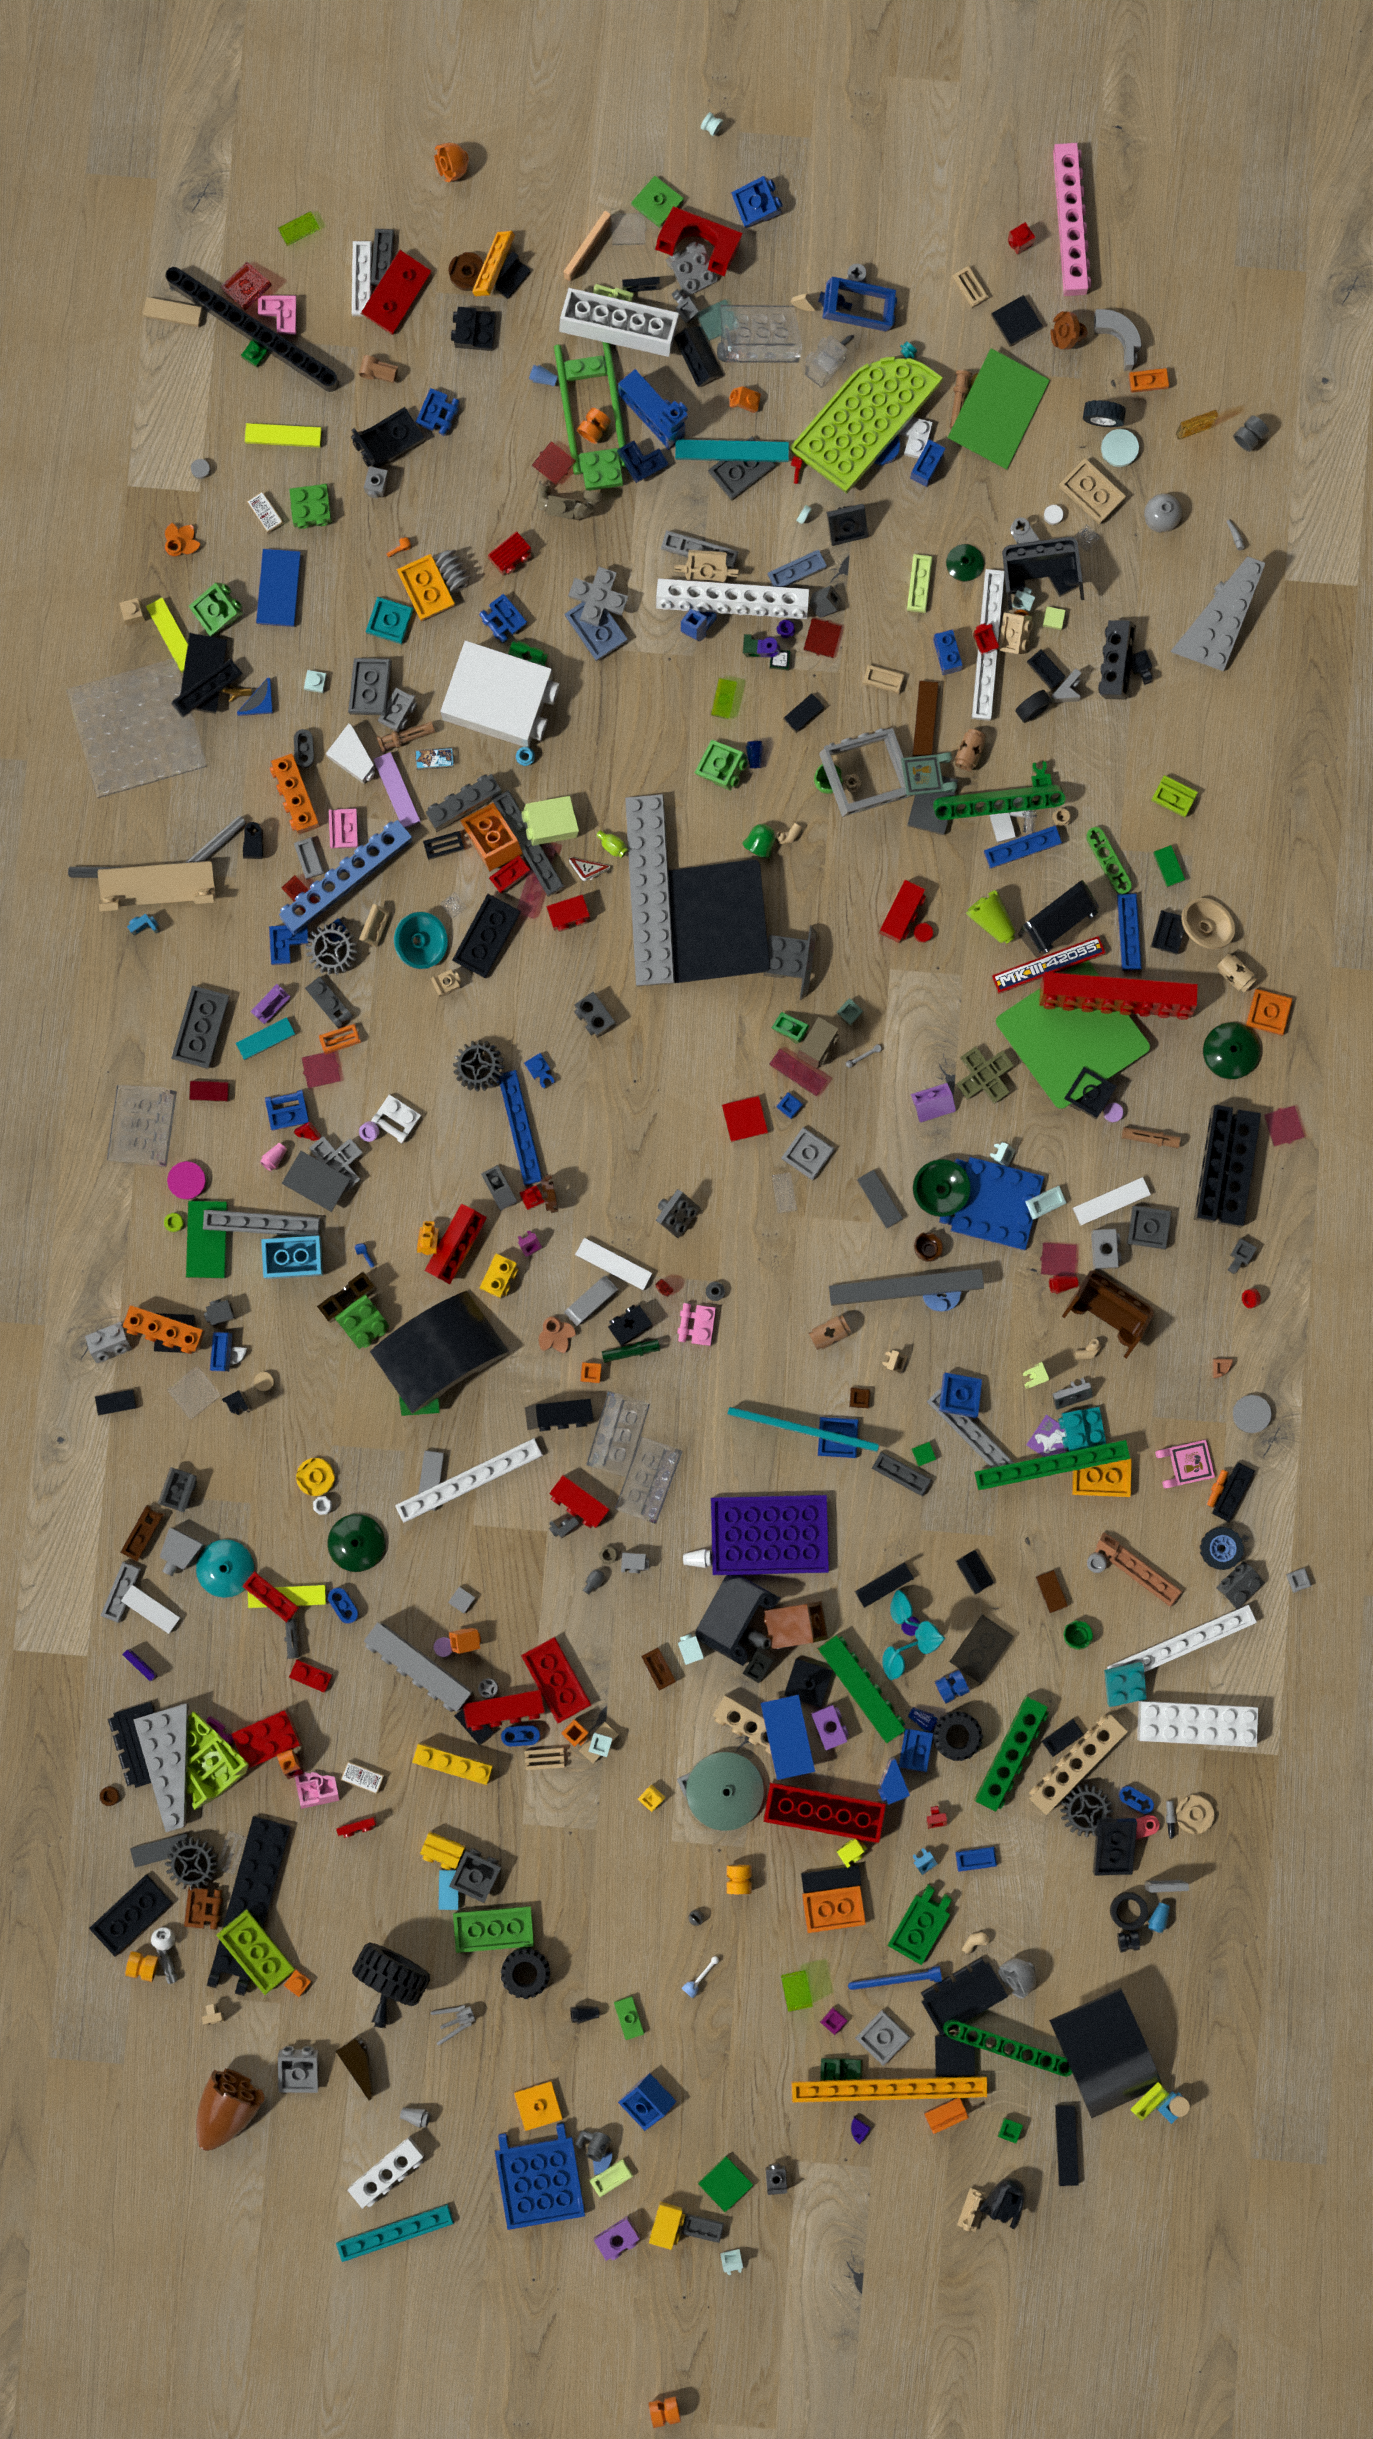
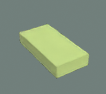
[589,2159,633,2197]

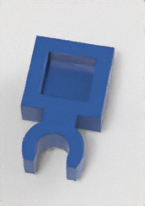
[524,1053,555,1089]

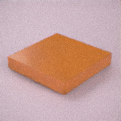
[1246,989,1293,1036]

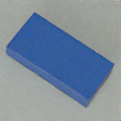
[210,1332,232,1372]
[955,1846,997,1872]

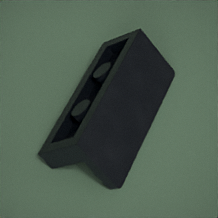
[674,327,724,387]
[854,1562,914,1608]

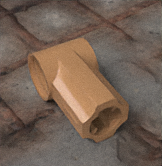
[358,355,398,383]

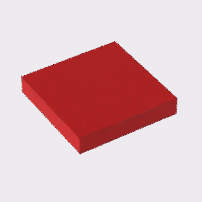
[722,1096,768,1142]

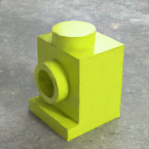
[836,1838,867,1868]

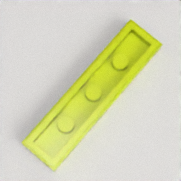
[245,423,322,448]
[146,598,187,673]
[248,1585,326,1608]

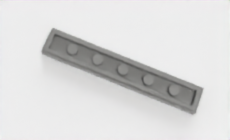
[203,1210,320,1237]
[927,1388,1014,1468]

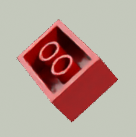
[231,1709,302,1769]

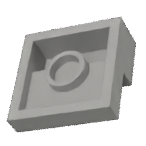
[278,2046,319,2093]

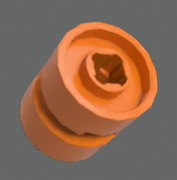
[577,407,611,444]
[649,2396,681,2428]

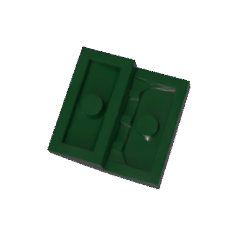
[820,2058,863,2081]

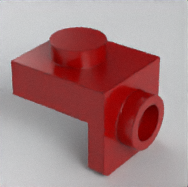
[973,623,999,655]

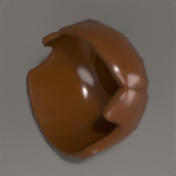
[914,1232,943,1262]

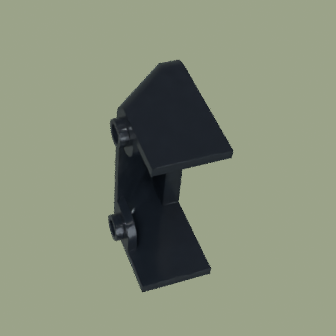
[1002,537,1085,610]
[1018,880,1099,958]

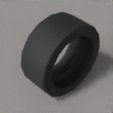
[1015,690,1053,723]
[1110,1892,1148,1930]

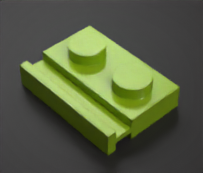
[1151,775,1198,818]

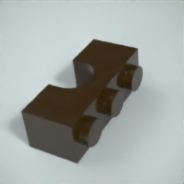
[317,1272,376,1323]

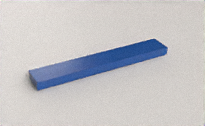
[498,1070,543,1186]

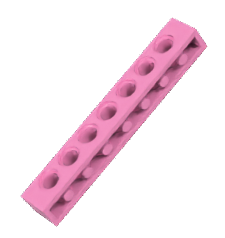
[1053,143,1091,296]

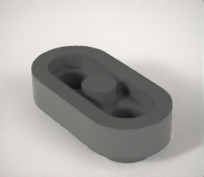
[294,729,314,768]

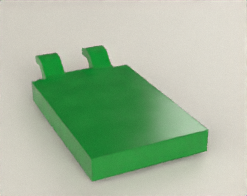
[887,1884,952,1965]

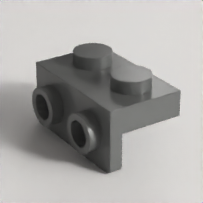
[158,1467,197,1513]
[1216,1561,1265,1609]

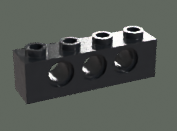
[1098,620,1136,700]

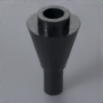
[371,1994,390,2028]

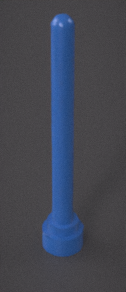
[848,1966,942,1990]

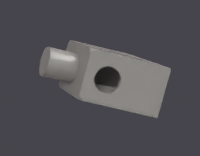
[160,1527,205,1577]

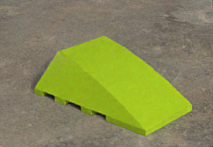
[186,1712,249,1810]

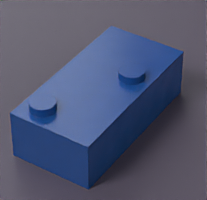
[618,369,685,450]

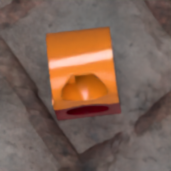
[277,1749,304,1779]

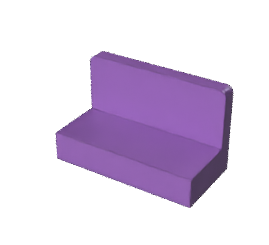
[911,1083,956,1122]

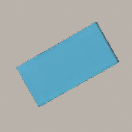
[439,1870,459,1910]

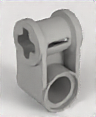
[1010,517,1040,544]

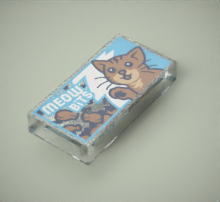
[415,747,454,770]

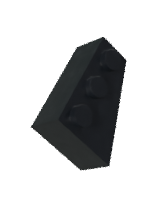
[525,1398,593,1432]

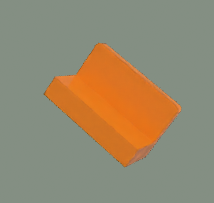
[924,2098,969,2134]

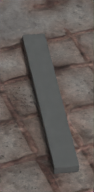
[829,1269,984,1306]

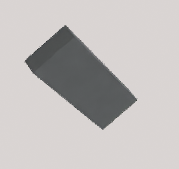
[371,229,394,286]
[857,1170,903,1229]
[871,1452,931,1497]
[130,1833,192,1868]

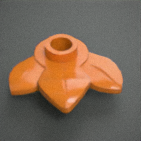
[165,523,200,557]

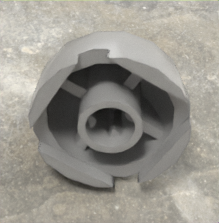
[1144,493,1182,533]
[998,1958,1036,1999]

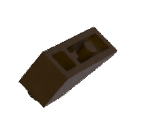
[336,2036,374,2101]

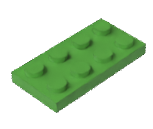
[453,1906,534,1953]

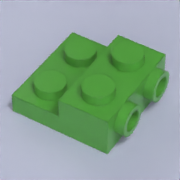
[289,484,332,529]
[189,583,243,637]
[694,739,748,791]
[334,1294,390,1349]

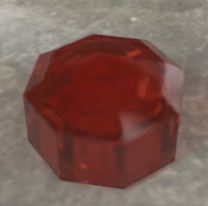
[655,1279,674,1297]

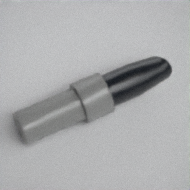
[1166,1801,1176,1839]

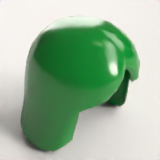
[742,824,776,858]

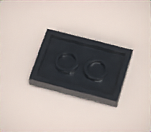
[1093,1818,1137,1876]

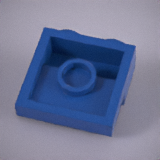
[731,176,783,228]

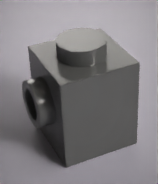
[204,1299,235,1326]

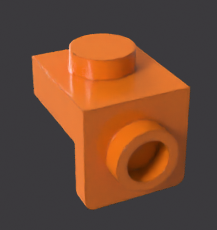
[729,386,761,413]

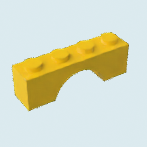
[412,1743,493,1785]

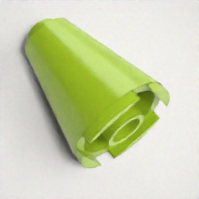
[966,890,1016,944]

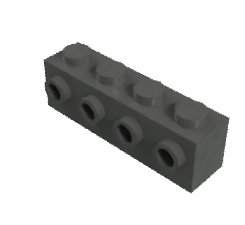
[426,774,502,832]

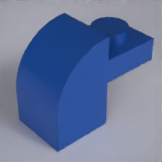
[681,609,717,641]

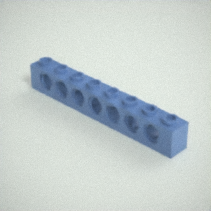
[279,820,412,936]

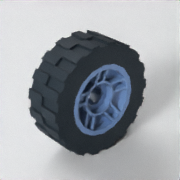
[1200,1527,1244,1570]

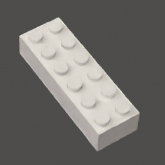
[559,288,679,357]
[1137,1701,1258,1747]

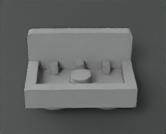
[378,688,417,733]
[85,1322,132,1363]

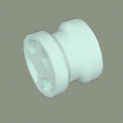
[701,112,723,137]

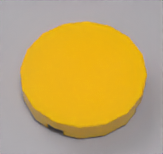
[296,1458,335,1496]

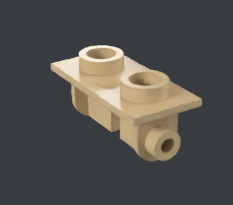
[957,2188,989,2232]

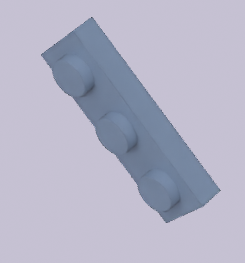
[767,549,827,587]

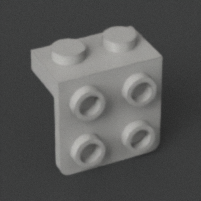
[665,242,717,296]

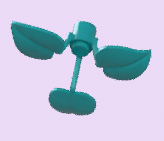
[882,1590,946,1681]

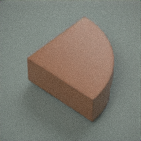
[1213,1359,1233,1378]

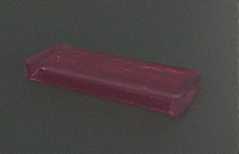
[769,1049,827,1097]

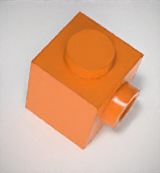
[449,1628,481,1654]
[561,1719,589,1747]

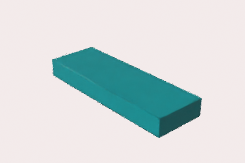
[236,1017,296,1060]

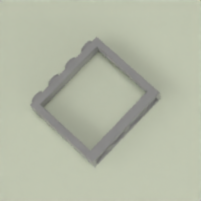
[819,728,912,817]

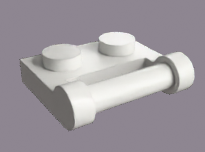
[371,1094,421,1144]

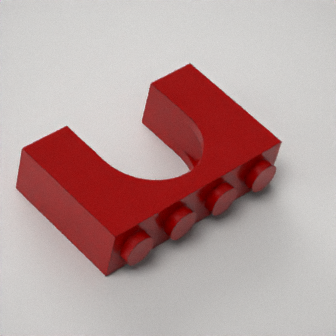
[655,206,743,277]

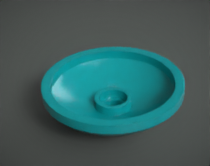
[394,912,448,969]
[196,1540,254,1598]

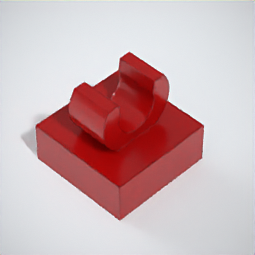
[519,1185,545,1211]
[926,1806,947,1829]

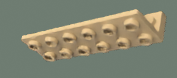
[98,861,216,912]

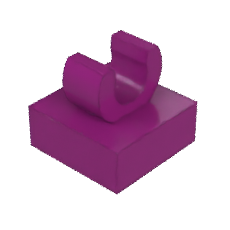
[518,1231,542,1257]

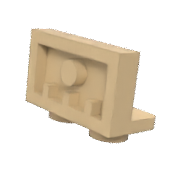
[998,612,1033,654]

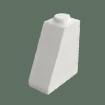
[326,723,375,784]

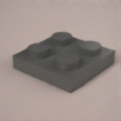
[1127,1206,1171,1250]

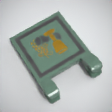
[901,752,957,796]

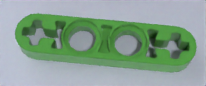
[1086,827,1131,895]

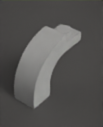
[1094,309,1141,371]

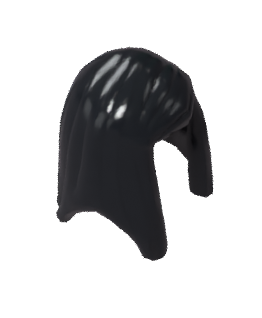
[979,2177,1026,2230]

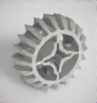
[306,923,358,975]

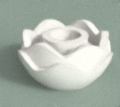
[151,1927,176,1950]

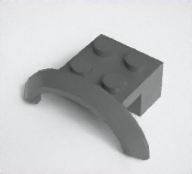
[763,925,817,1000]

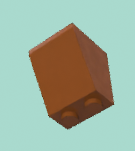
[764,1601,828,1649]

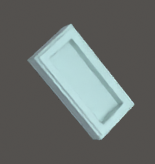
[1025,1186,1066,1219]

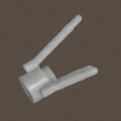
[431,2005,475,2045]

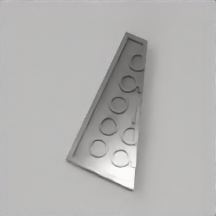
[1170,556,1265,671]
[134,1703,189,1832]

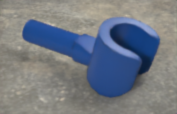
[355,1243,375,1268]

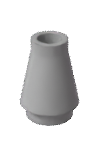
[400,2107,431,2129]

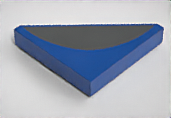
[237,678,273,716]

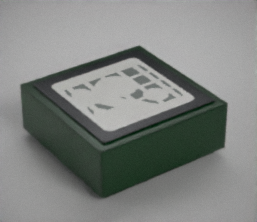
[769,650,790,671]

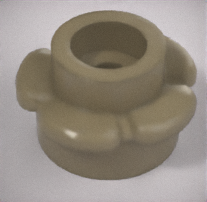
[599,1545,618,1565]

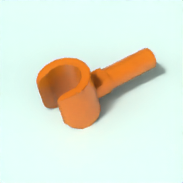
[386,537,411,558]

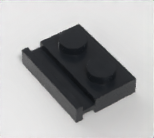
[1150,910,1185,955]

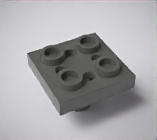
[655,1189,700,1239]

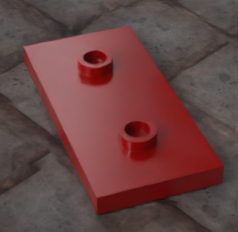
[360,250,431,335]
[521,1637,592,1724]

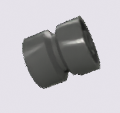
[1233,415,1269,452]

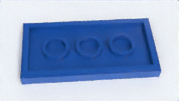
[256,549,301,627]
[760,1695,815,1780]

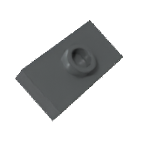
[681,2213,724,2243]

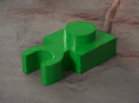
[1031,761,1052,796]

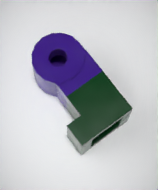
[743,634,781,658]

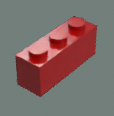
[879,880,926,943]
[549,1475,610,1529]

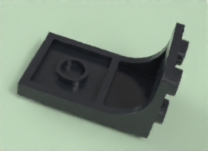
[350,407,425,468]

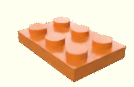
[802,1885,866,1933]

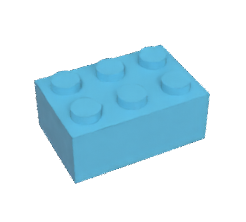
[261,1236,323,1279]

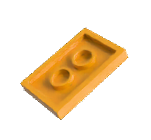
[396,554,455,621]
[1072,1458,1132,1497]

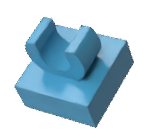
[913,1848,938,1875]

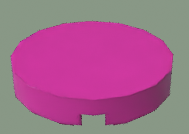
[167,1161,206,1200]

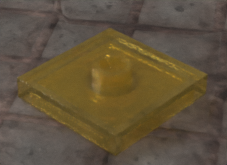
[1176,410,1218,440]

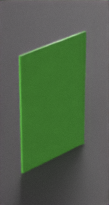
[947,348,1050,470]

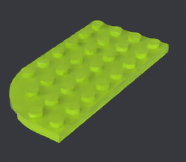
[789,357,943,493]

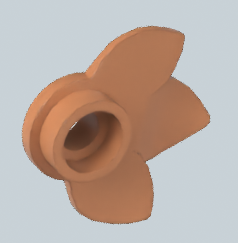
[538,1317,576,1353]

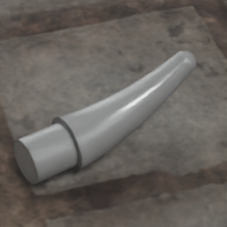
[1227,520,1245,551]

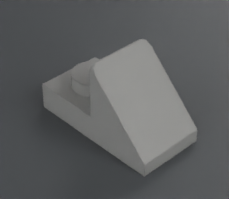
[1051,668,1081,703]

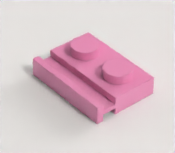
[329,809,358,849]

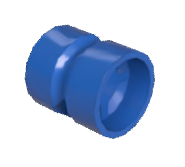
[934,1670,970,1704]

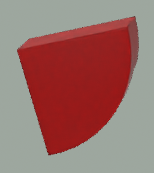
[294,1122,321,1141]

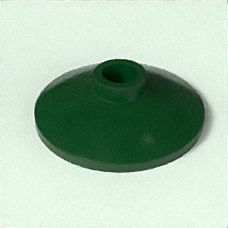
[946,544,984,582]

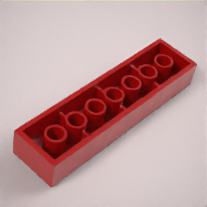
[1039,972,1198,1020]

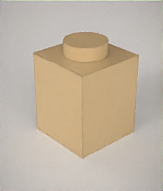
[119,598,145,626]

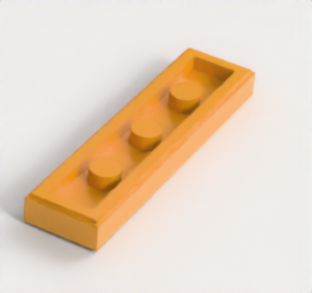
[472,231,515,296]

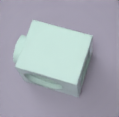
[678,1634,704,1665]

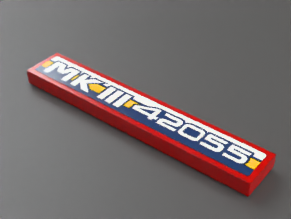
[992,936,1105,994]

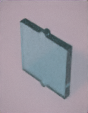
[697,299,739,341]

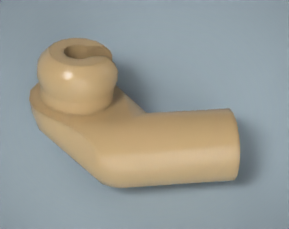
[776,823,802,844]

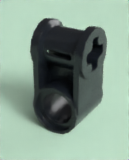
[243,822,263,859]

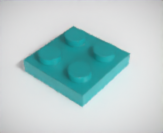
[1104,1662,1147,1707]

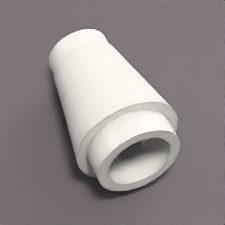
[683,1549,712,1568]

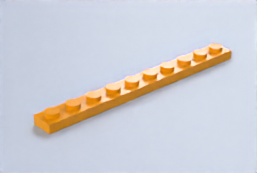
[791,2076,987,2103]

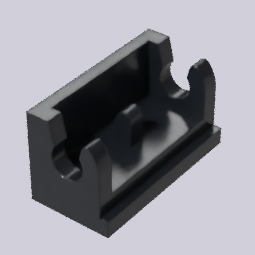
[222,1390,253,1415]

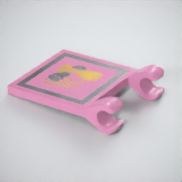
[1155,1440,1215,1489]

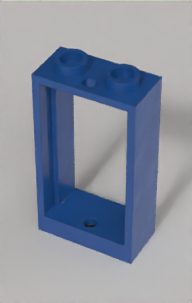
[822,276,897,332]

